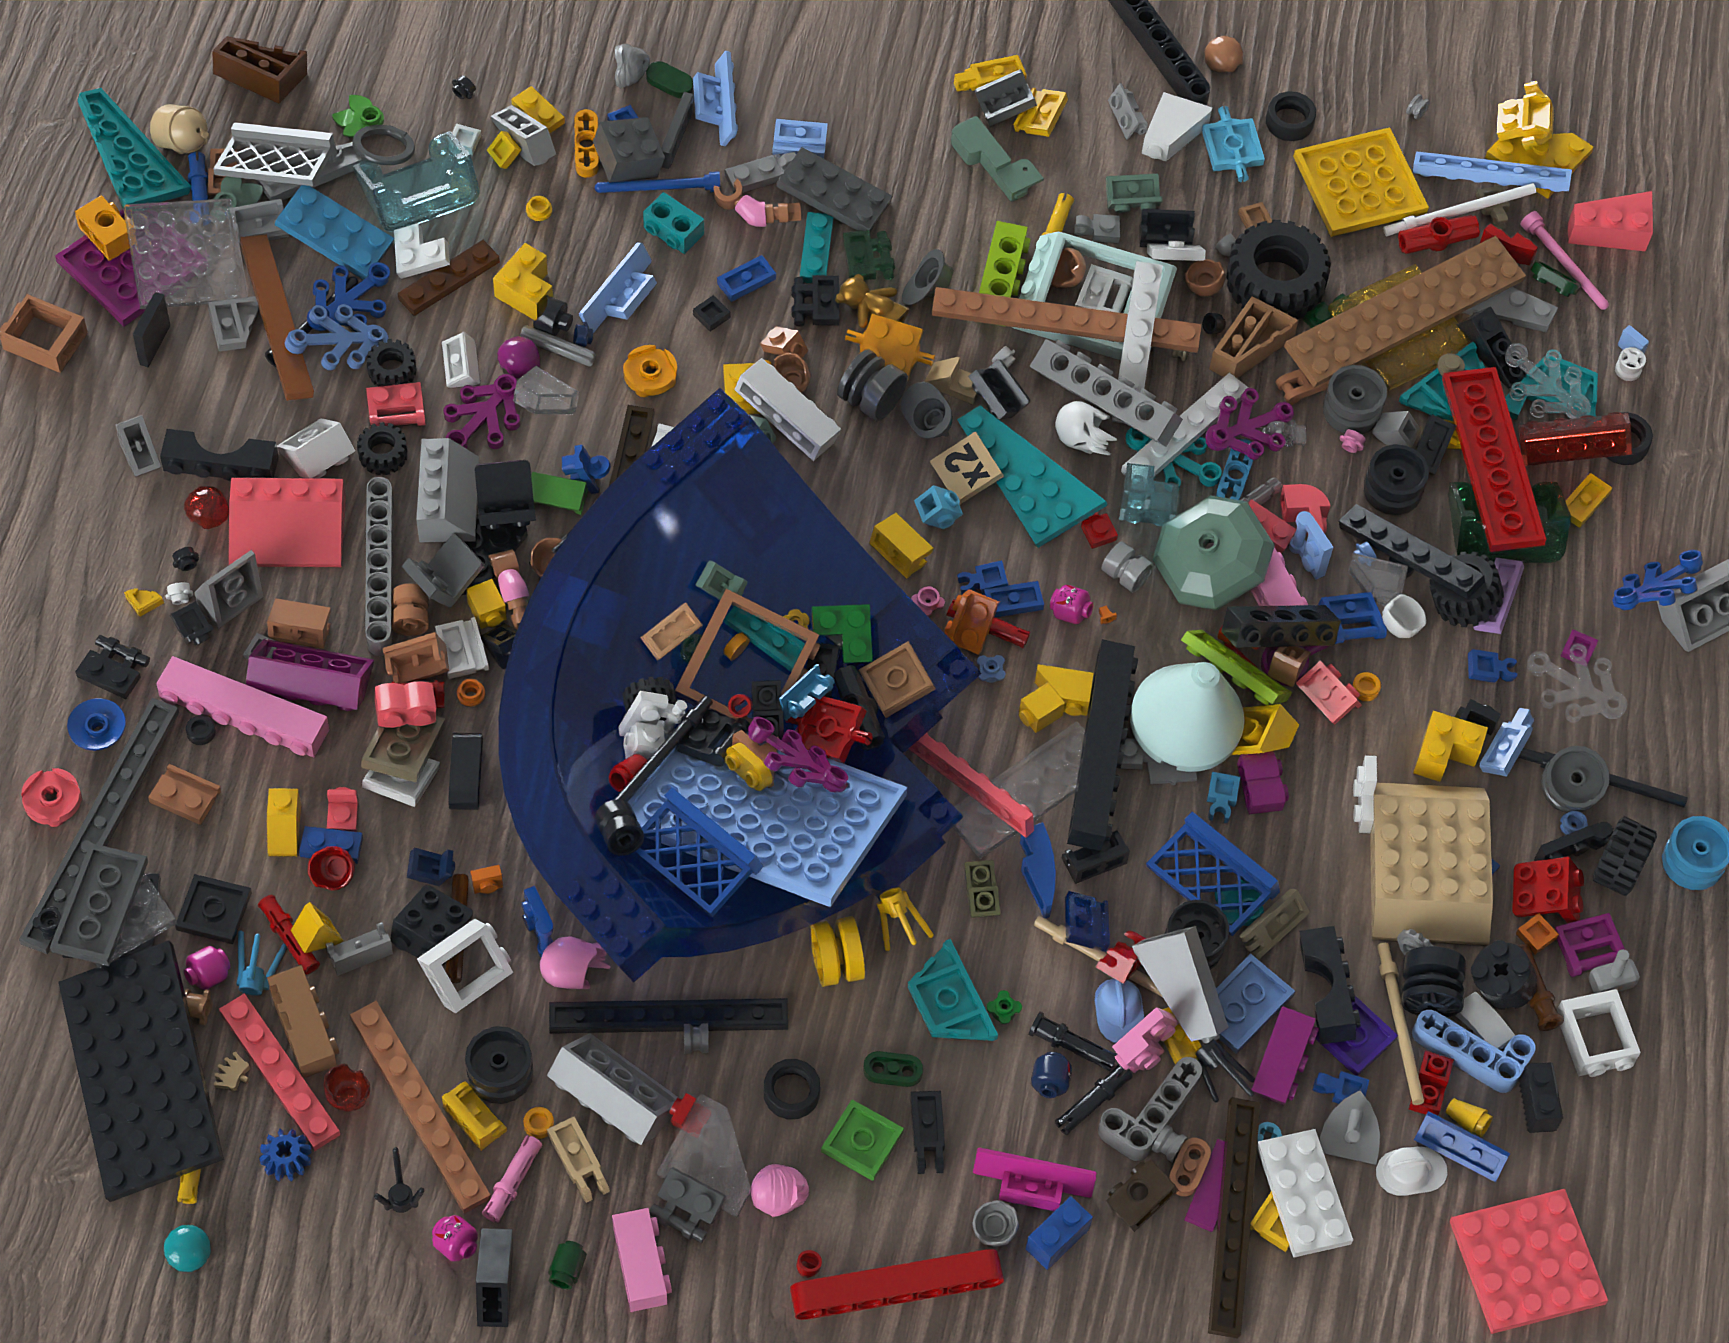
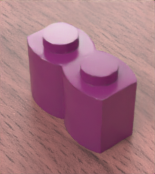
[1237,751,1289,815]

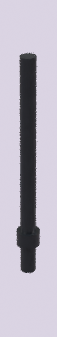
[614,696,713,802]
[1519,748,1688,808]

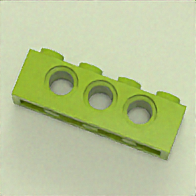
[979,221,1031,326]

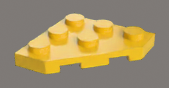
[1485,133,1594,199]

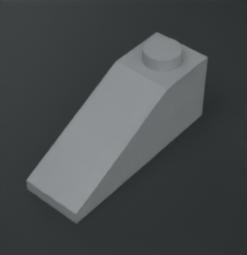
[490,105,556,166]

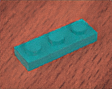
[800,212,833,283]
[723,606,805,671]

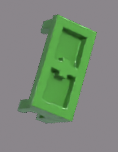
[531,472,588,515]

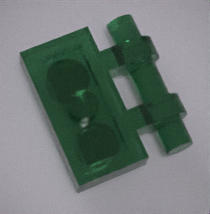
[843,230,895,280]

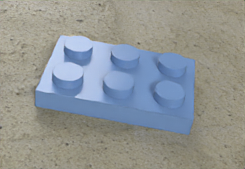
[1216,953,1295,1054]

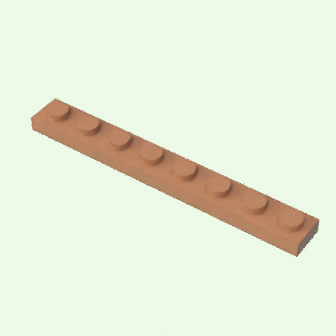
[350,1001,491,1214]

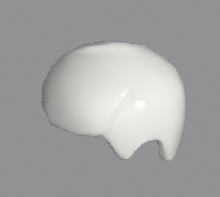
[1382,594,1427,638]

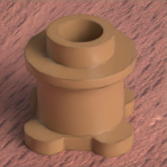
[184,989,213,1025]

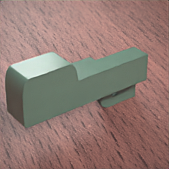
[951,116,1044,202]

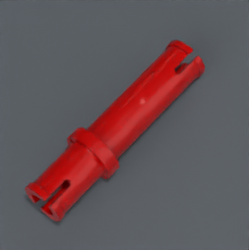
[946,599,1030,648]
[258,895,320,975]

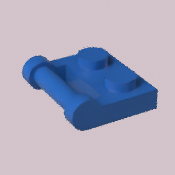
[1318,592,1387,644]
[521,886,554,957]

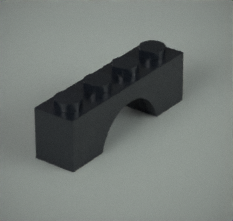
[160,429,279,481]
[1299,926,1361,1045]

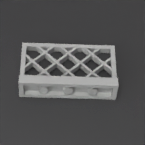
[213,123,337,186]

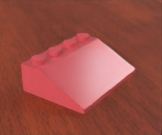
[229,478,346,567]

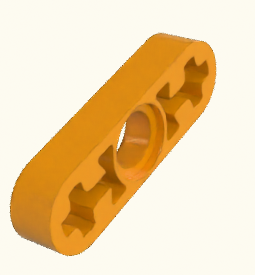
[574,109,599,178]

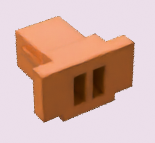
[1099,605,1117,624]

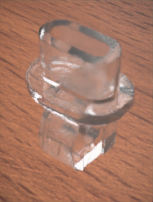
[1262,420,1306,447]

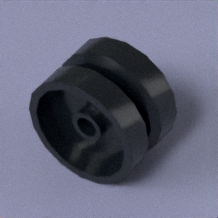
[1363,444,1429,515]
[465,1026,533,1104]

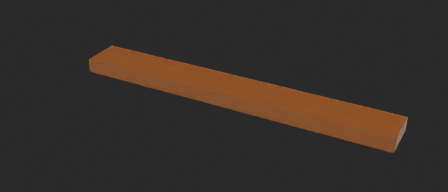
[240,234,314,401]

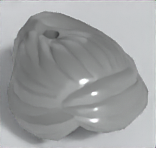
[614,44,650,89]

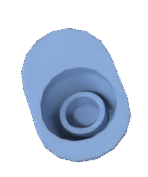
[1095,979,1144,1043]

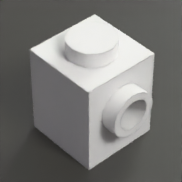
[623,722,665,760]

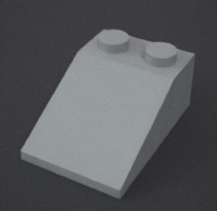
[195,550,263,629]

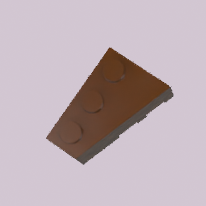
[212,36,307,104]

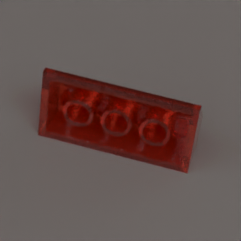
[1518,412,1632,466]

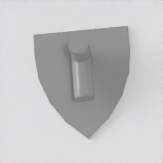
[1319,1090,1380,1165]

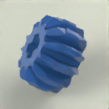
[259,1128,312,1182]

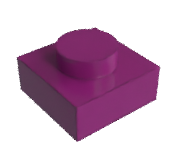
[1561,629,1598,667]

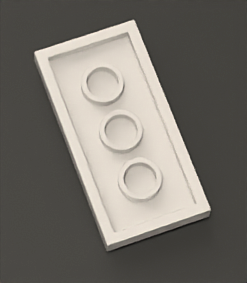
[1257,1129,1353,1258]

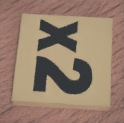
[930,431,1004,505]

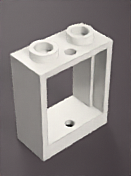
[417,919,513,1013]
[1557,989,1641,1077]

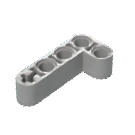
[1098,1057,1202,1161]

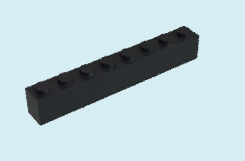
[1067,639,1138,851]

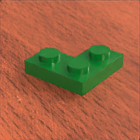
[811,604,872,664]

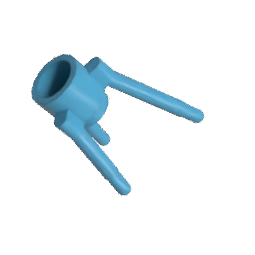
[236,930,287,996]

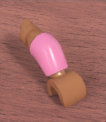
[714,178,801,227]
[488,549,533,638]

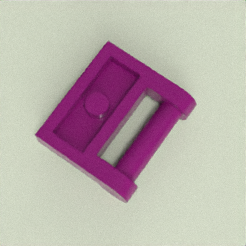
[1554,913,1625,977]

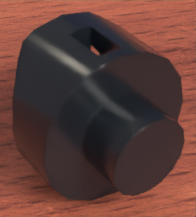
[533,295,573,336]

